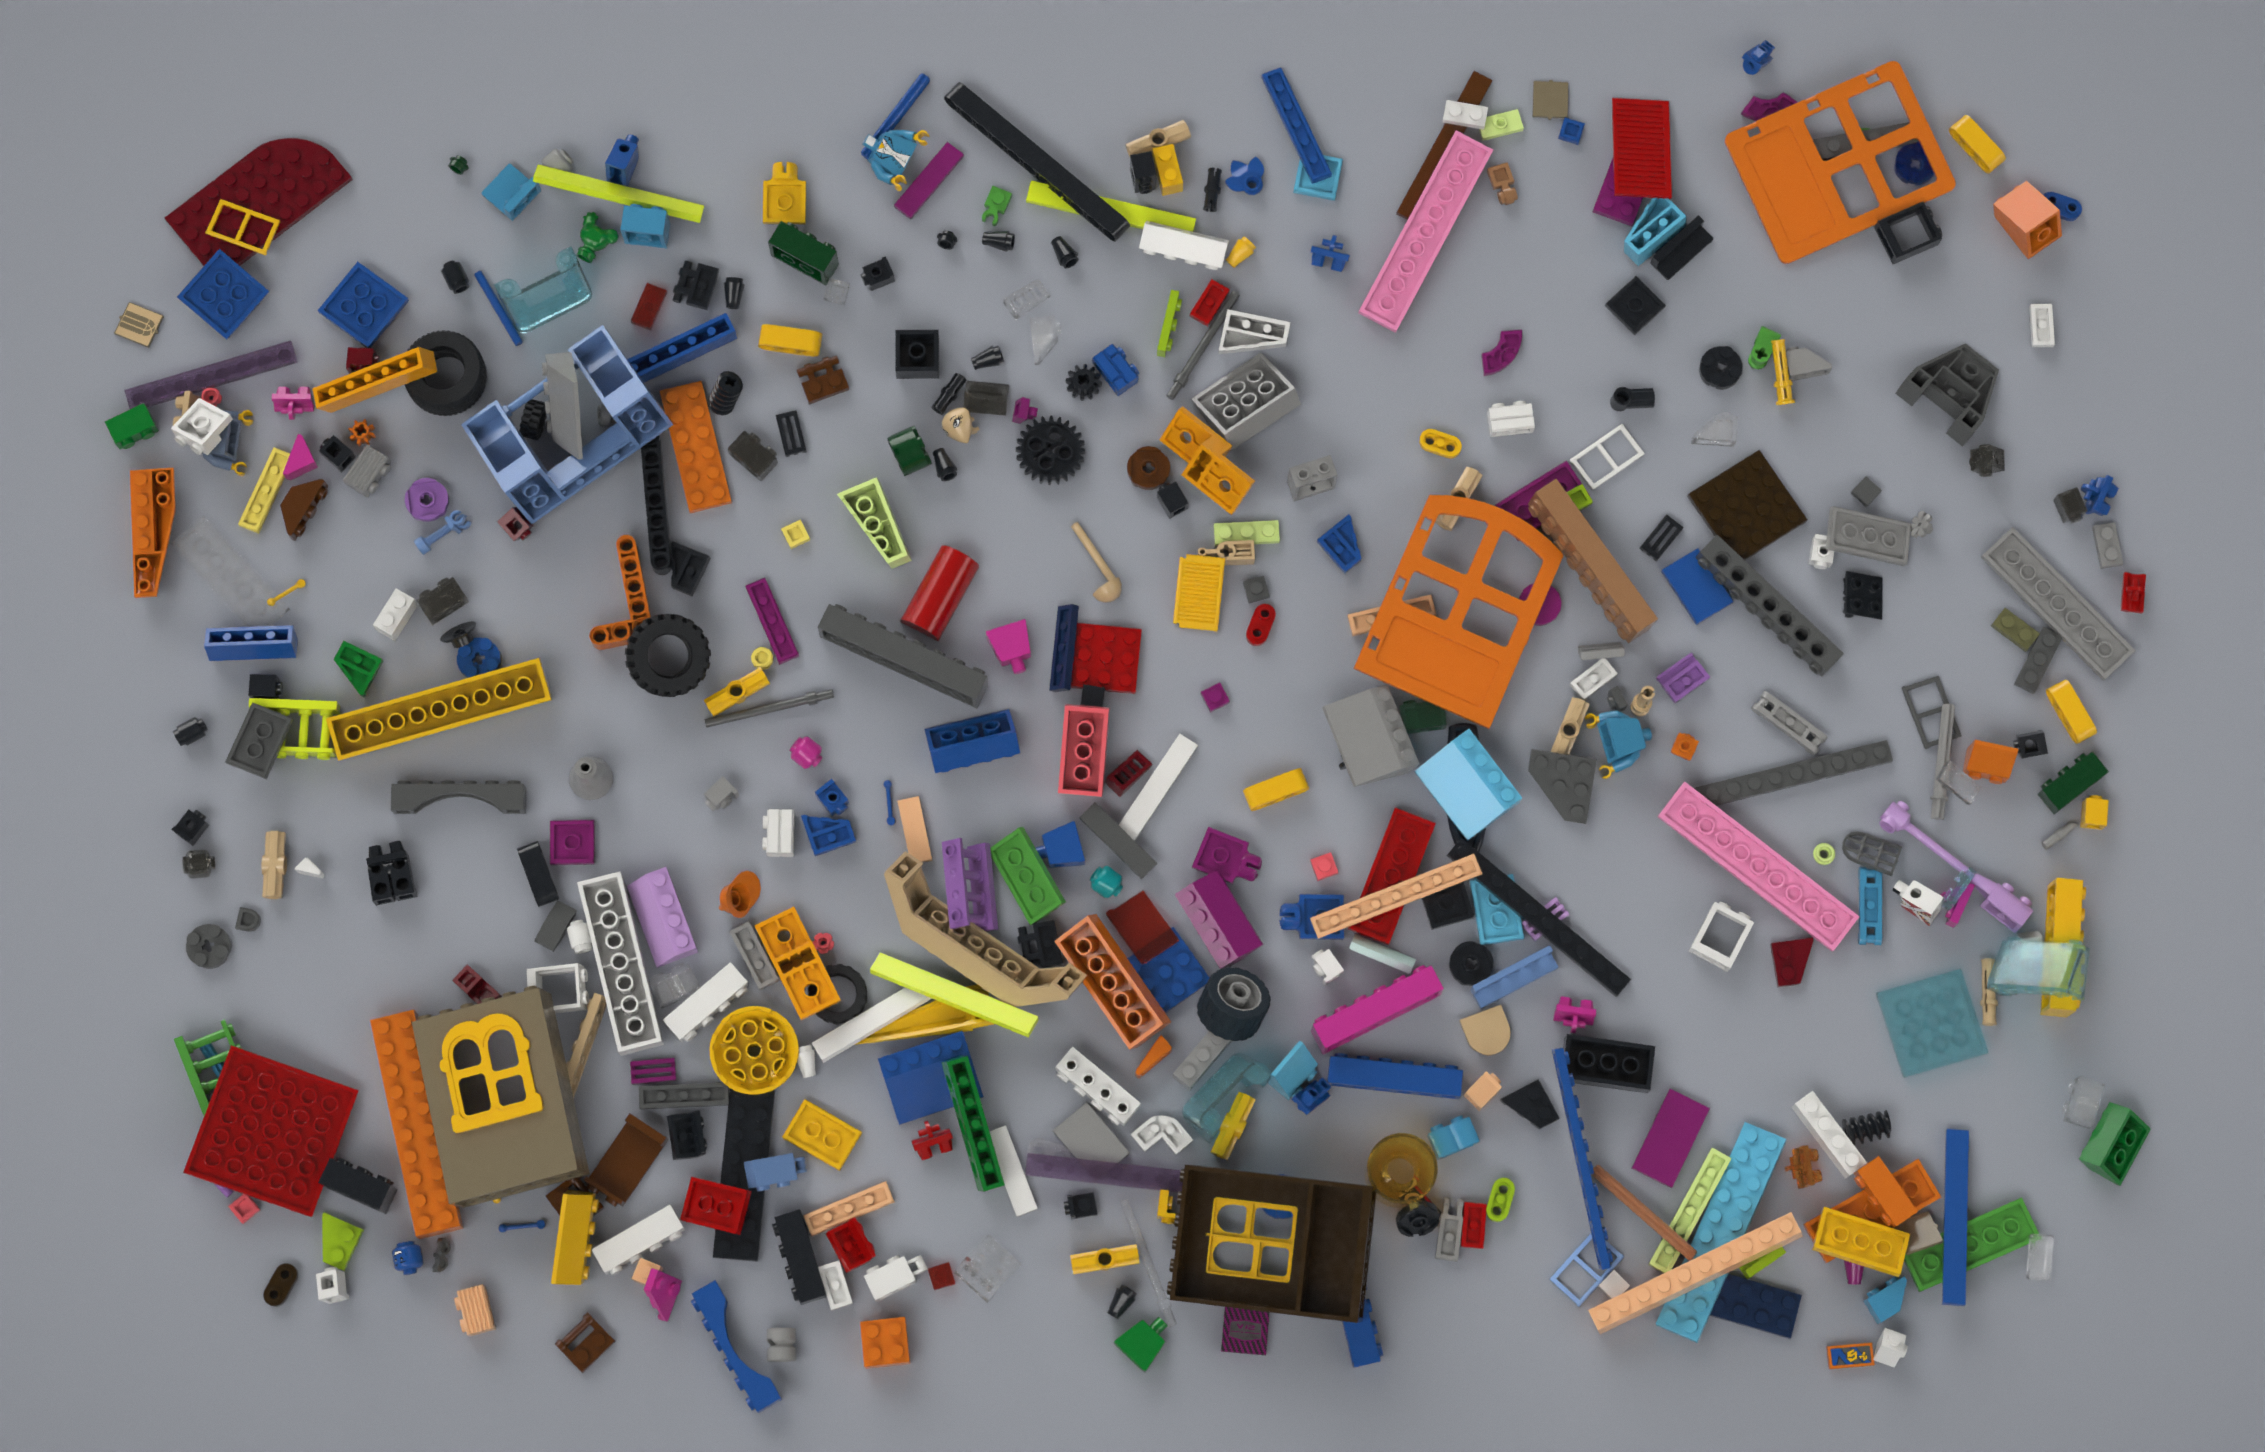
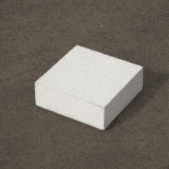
[1598,1270,1630,1299]

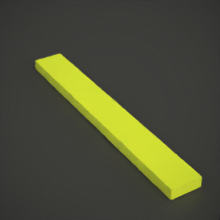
[533,164,704,223]
[1026,180,1196,232]
[870,952,1039,1038]

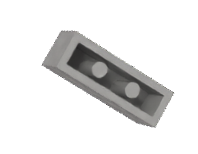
[1173,1031,1232,1091]

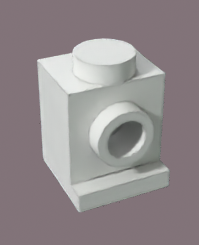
[1808,534,1834,569]
[1311,949,1344,986]
[316,1267,349,1304]

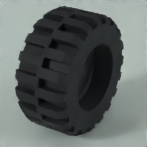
[625,614,711,697]

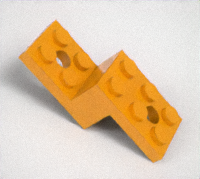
[1159,406,1255,515]
[754,906,841,1021]

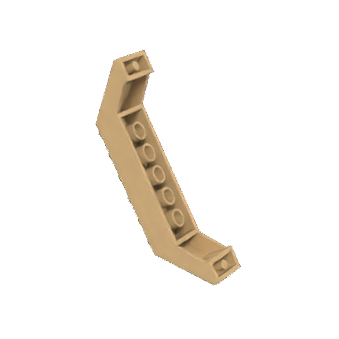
[884,851,1087,1007]

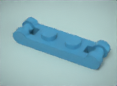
[1858,867,1882,946]

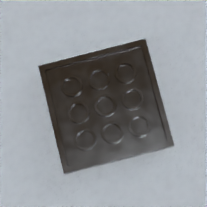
[1687,450,1808,560]

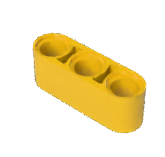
[1949,115,2006,174]
[758,324,823,357]
[2046,679,2097,744]
[1243,768,1310,811]

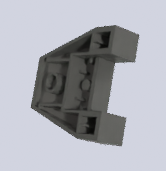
[1895,343,1999,447]

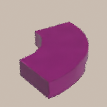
[1741,92,1798,121]
[1481,330,1522,376]

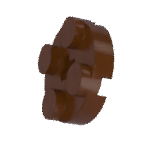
[1127,446,1170,490]

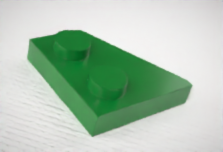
[333,640,383,698]

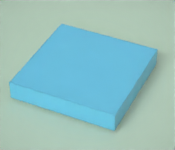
[1293,155,1343,201]

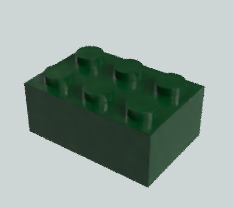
[768,221,839,286]

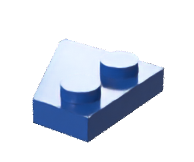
[1317,514,1362,574]
[801,815,856,856]

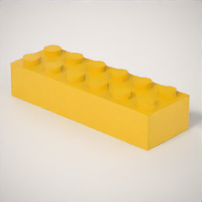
[2040,878,2086,1018]

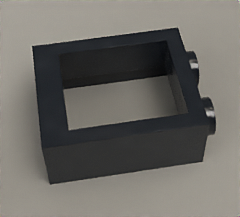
[1874,201,1942,264]

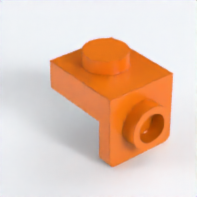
[1671,732,1699,761]

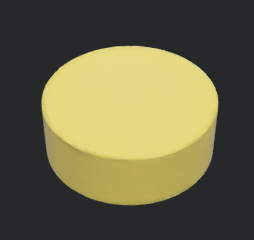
[751,647,773,670]

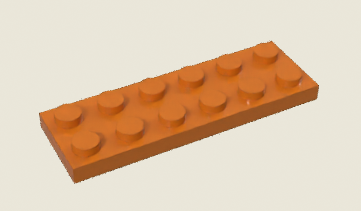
[660,381,732,513]
[1803,1159,1942,1263]

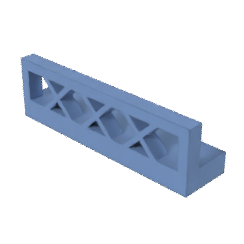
[1470,945,1559,1009]

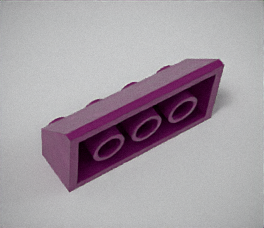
[1175,870,1264,969]

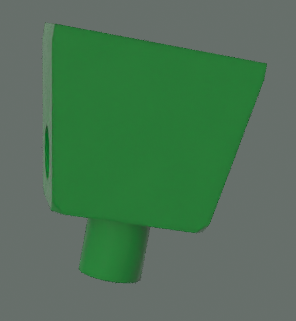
[1114,1317,1168,1373]

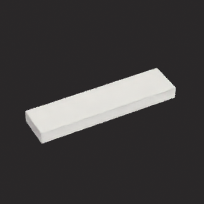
[990,1125,1038,1217]

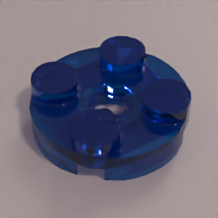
[1894,142,1934,186]

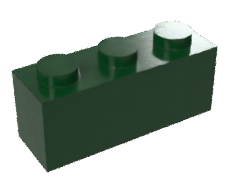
[2038,751,2109,814]

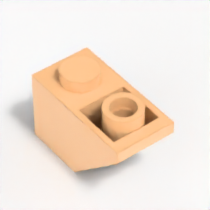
[1464,1071,1502,1111]

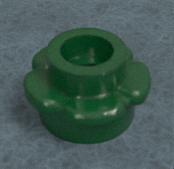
[448,155,469,175]

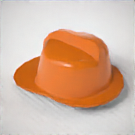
[719,870,761,918]

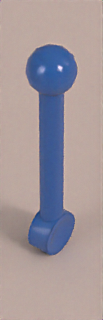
[883,780,895,826]
[498,1220,546,1233]

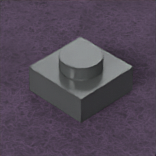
[1243,576,1270,603]
[1607,686,1627,712]

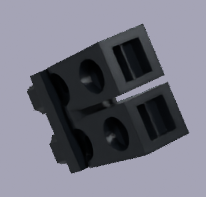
[366,841,418,906]

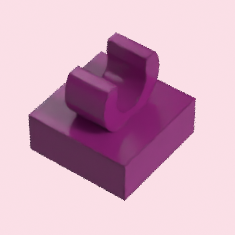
[1012,397,1038,424]

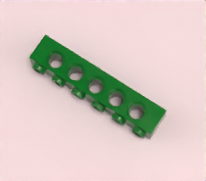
[941,1056,1005,1192]

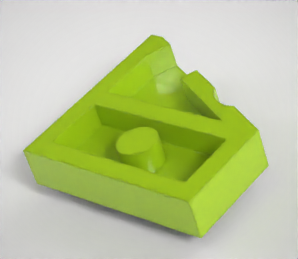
[322,1212,364,1271]

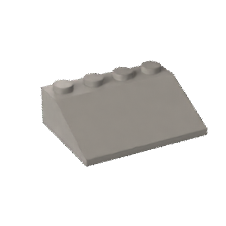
[542,352,583,459]
[1191,353,1301,451]
[1322,685,1420,787]

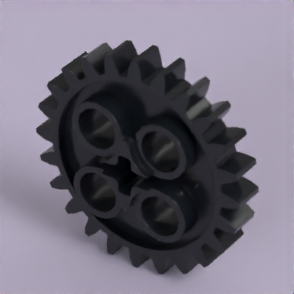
[1016,415,1085,485]

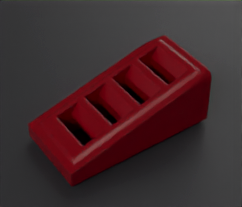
[1105,750,1153,797]

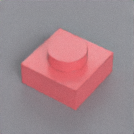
[1310,852,1339,881]

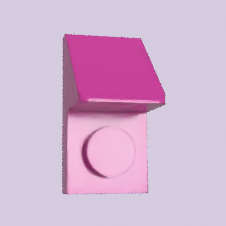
[1940,883,1975,928]

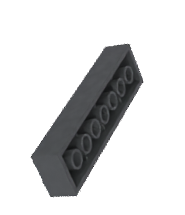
[818,604,988,709]

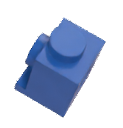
[815,779,849,816]

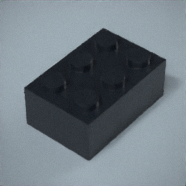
[318,1157,397,1214]

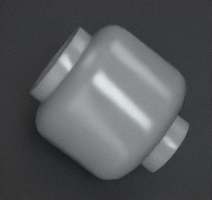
[542,149,574,172]

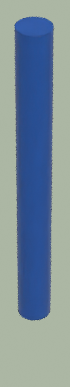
[474,271,523,346]

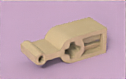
[1198,540,1255,566]

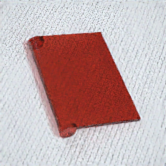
[1105,891,1179,965]

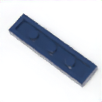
[1049,604,1079,692]

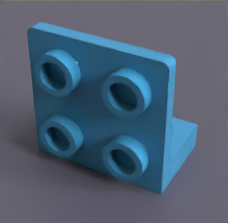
[482,164,541,221]

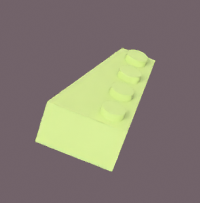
[837,477,912,569]

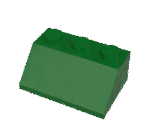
[2079,1102,2151,1186]

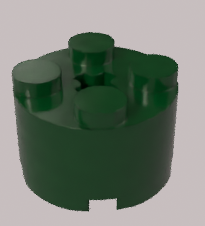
[887,426,932,476]

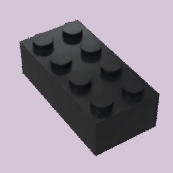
[1563,1034,1655,1093]

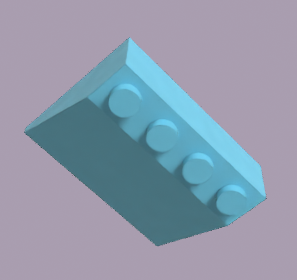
[1414,729,1522,841]

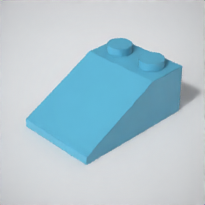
[1268,1041,1318,1101]

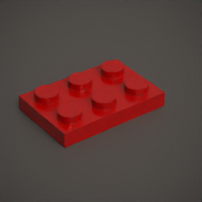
[680,1177,752,1235]

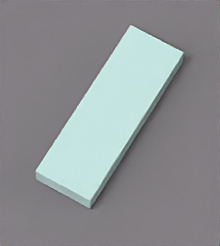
[1349,934,1416,974]

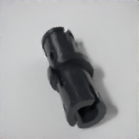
[1203,167,1222,212]
[931,373,967,415]

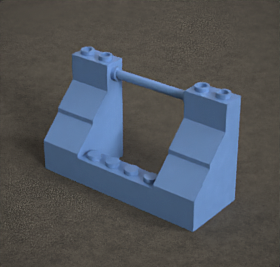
[461,325,673,524]

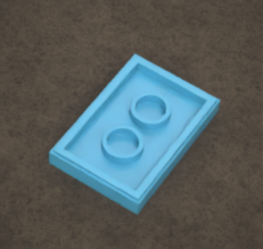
[1469,874,1524,945]

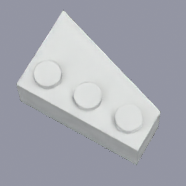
[1219,309,1291,354]

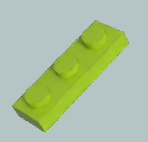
[1157,290,1182,358]

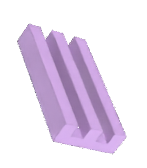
[1522,897,1569,941]

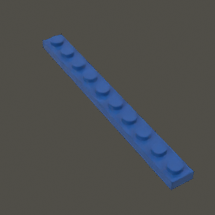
[1551,1048,1613,1270]

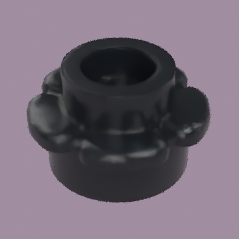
[937,230,957,250]

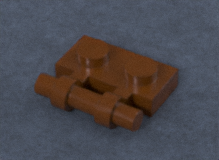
[796,355,849,405]

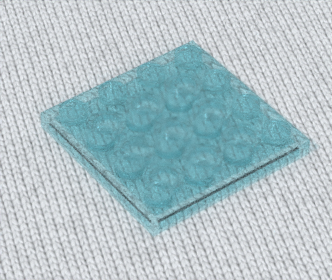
[1876,969,1989,1078]

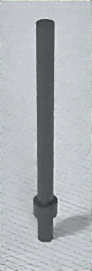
[1166,291,1240,400]
[704,689,834,728]

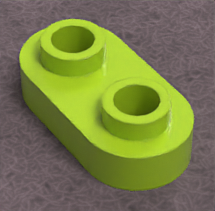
[1486,1178,1515,1222]

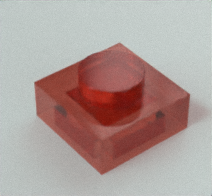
[928,1262,955,1291]

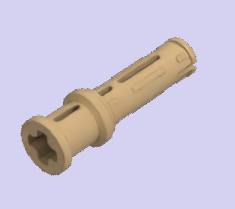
[1630,686,1655,717]

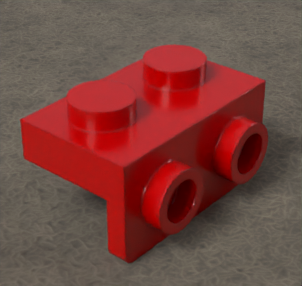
[826,1217,876,1273]

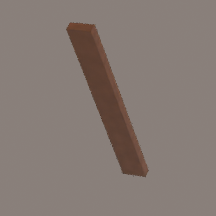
[1396,71,1492,220]

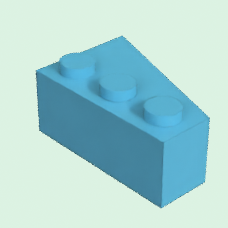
[1624,198,1687,266]

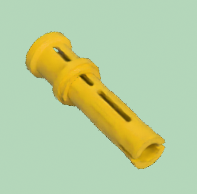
[1771,339,1795,405]

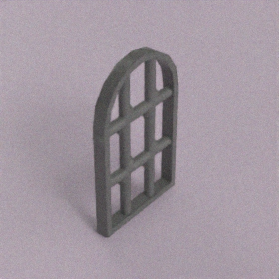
[1842,831,1902,876]

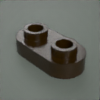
[263,1263,298,1307]

